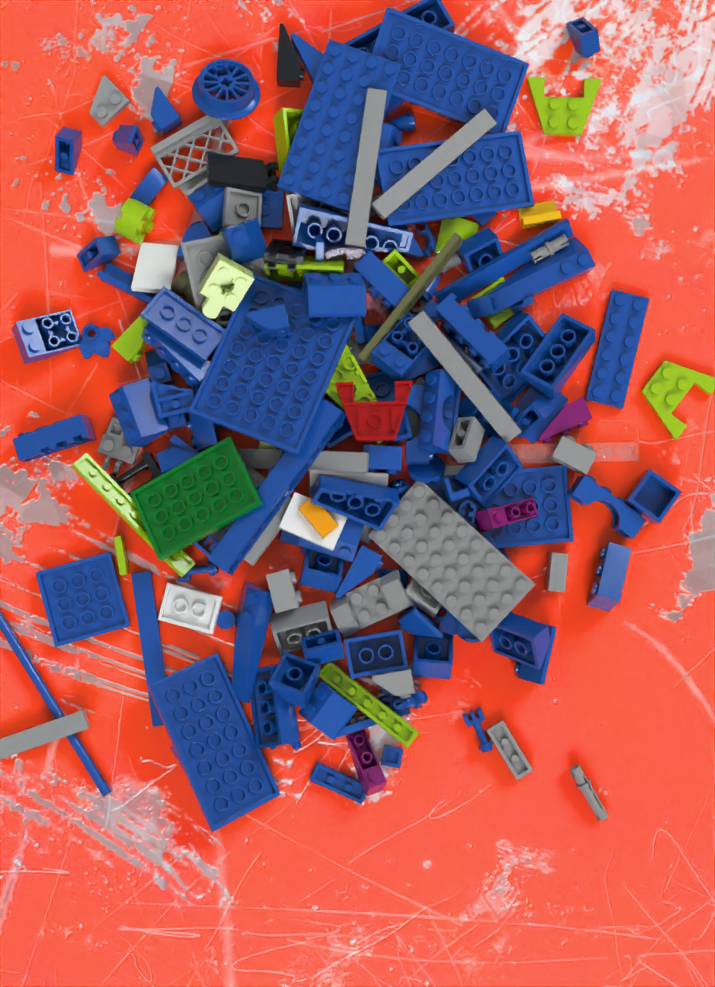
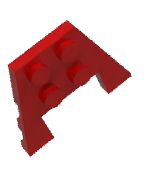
[336,381,413,442]

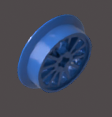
[192,59,261,120]

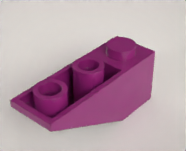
[536,397,592,444]
[475,497,538,531]
[346,730,387,797]

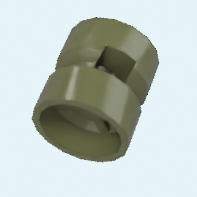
[172,270,194,305]

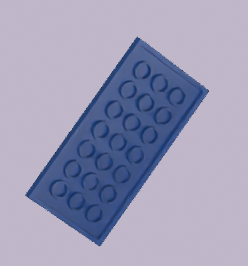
[371,7,529,134]
[277,39,402,213]
[376,130,534,227]
[414,465,574,548]
[147,653,281,832]

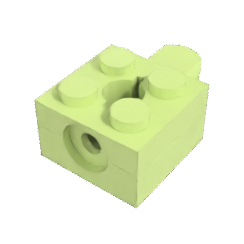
[199,253,254,318]

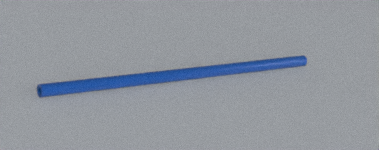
[0,611,112,797]

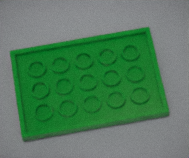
[130,436,263,561]

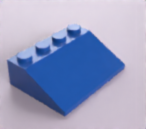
[473,311,546,404]

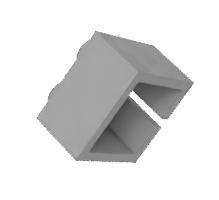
[266,568,303,613]

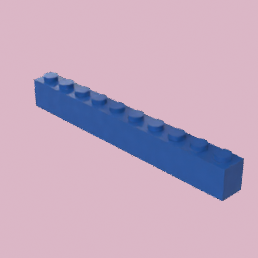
[208,399,346,575]

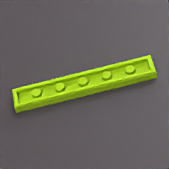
[320,661,420,748]

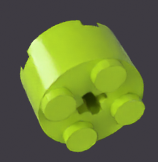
[114,198,156,245]

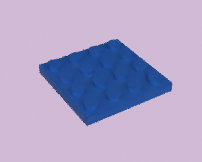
[36,552,131,647]

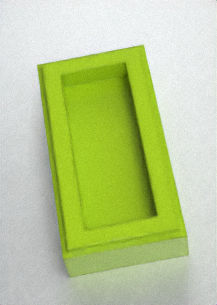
[114,536,131,575]

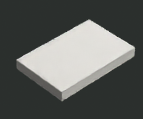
[131,242,179,293]
[279,492,347,551]
[157,582,223,634]

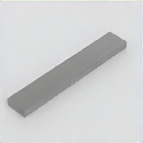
[0,709,91,759]

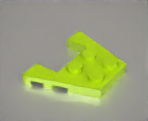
[527,77,601,136]
[640,361,715,440]

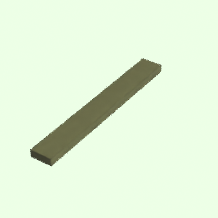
[358,232,462,364]

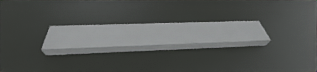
[345,88,387,248]
[371,108,497,220]
[408,310,522,443]
[238,448,369,473]

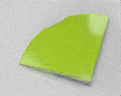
[435,218,479,255]

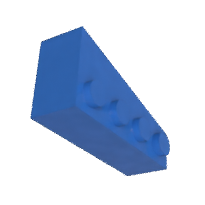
[435,292,511,372]
[12,414,97,463]
[311,475,399,531]

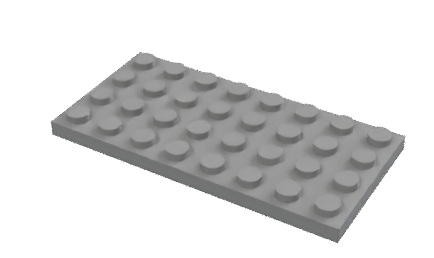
[368,481,536,642]

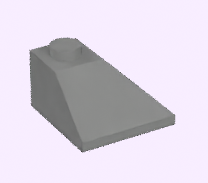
[372,665,415,699]

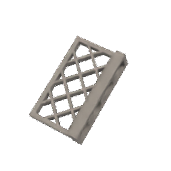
[150,115,240,190]

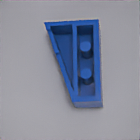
[587,542,631,612]

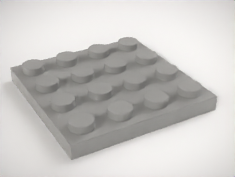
[181,235,267,316]

